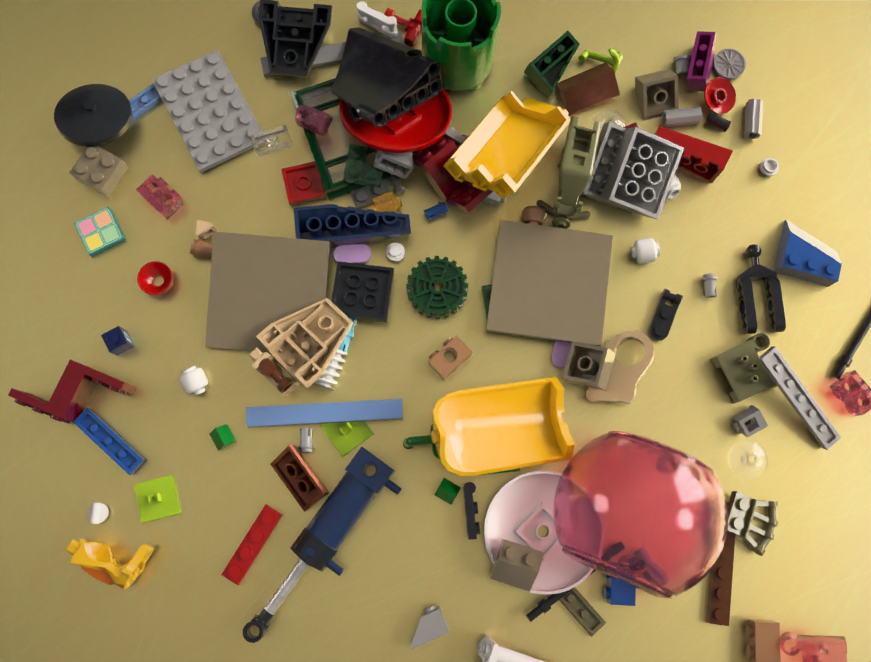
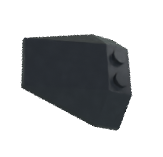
[258,0,333,77]

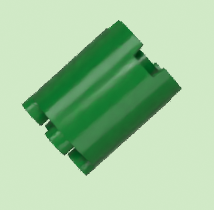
[422,0,501,92]

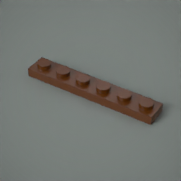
[706,501,735,626]

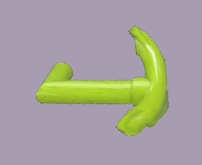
[578,48,622,73]

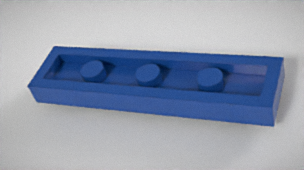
[73,408,145,475]

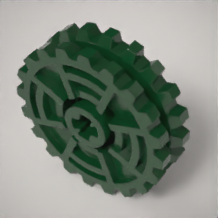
[406,256,468,320]

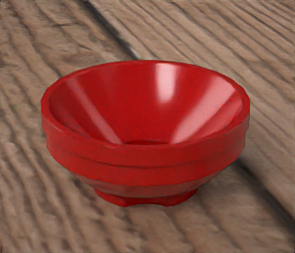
[137,261,173,296]

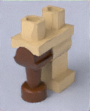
[248,348,300,397]

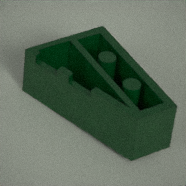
[524,31,580,99]

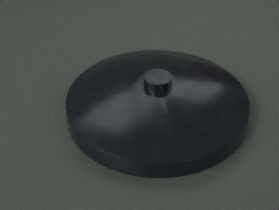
[54,84,133,147]

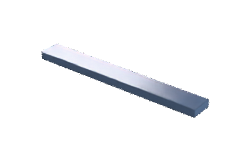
[246,399,403,428]

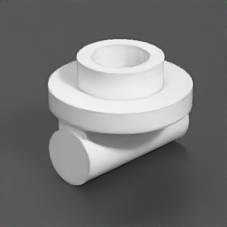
[87,503,109,524]

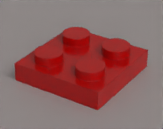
[281,161,326,206]

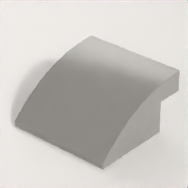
[582,122,684,219]

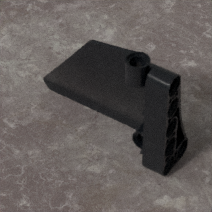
[331,27,442,127]

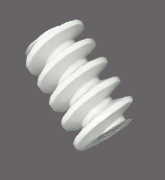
[315,349,347,390]

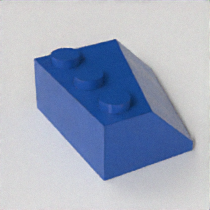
[774,220,842,287]

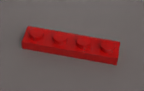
[221,504,283,585]

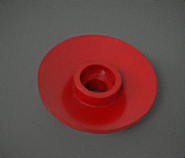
[704,77,736,114]

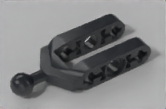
[737,244,786,334]

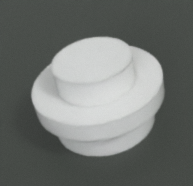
[760,158,779,176]
[386,243,405,261]

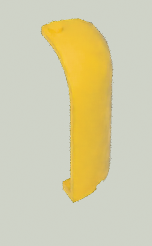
[431,377,575,476]

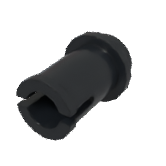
[706,112,731,132]

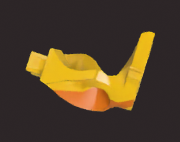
[65,539,155,590]

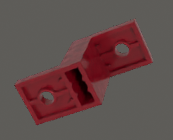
[412,137,493,213]
[8,359,137,424]

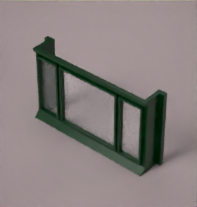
[290,78,391,201]

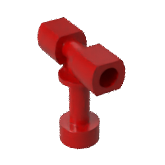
[384,8,422,47]

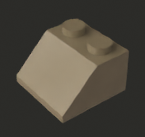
[635,69,679,118]
[490,538,544,592]

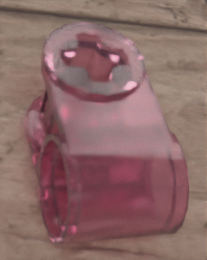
[295,105,333,136]

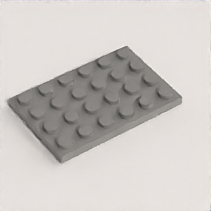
[152,49,267,173]

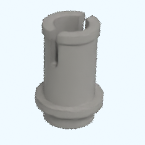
[701,273,717,298]
[298,428,314,453]

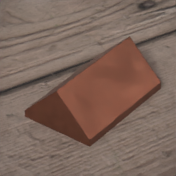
[556,63,620,116]
[271,444,329,512]

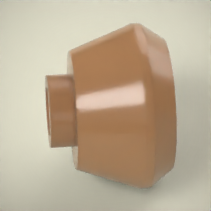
[522,206,547,225]

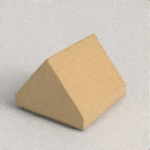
[196,219,217,241]

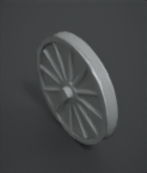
[713,49,746,80]

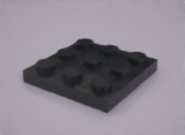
[331,261,394,323]

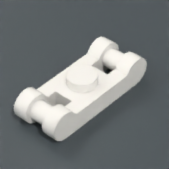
[356,1,398,37]

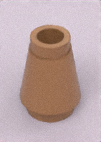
[190,239,212,258]

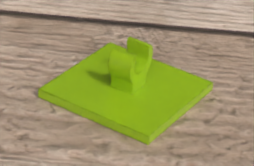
[320,421,374,457]
[134,475,181,523]

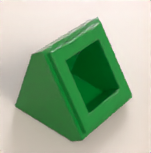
[210,424,236,451]
[434,478,461,504]

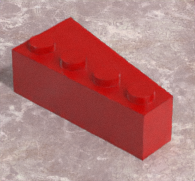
[654,126,733,183]

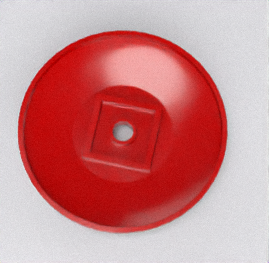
[339,88,452,153]

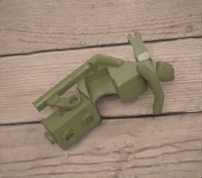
[536,116,602,229]

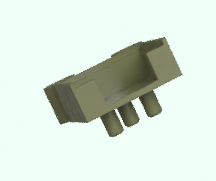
[710,333,778,404]

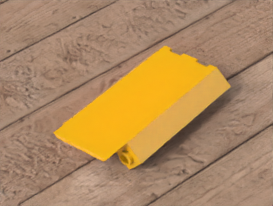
[443,91,571,198]

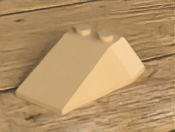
[256,298,353,388]

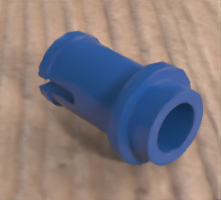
[424,202,449,221]

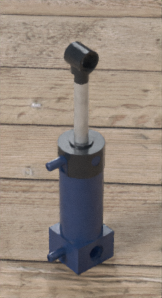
[243,447,402,643]

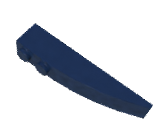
[294,204,411,248]

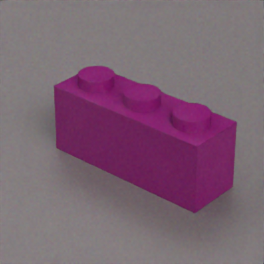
[687,31,716,91]

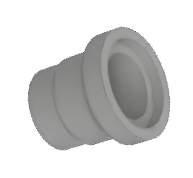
[673,55,692,76]

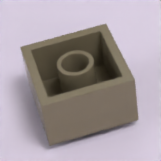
[69,146,129,198]
[562,341,616,391]

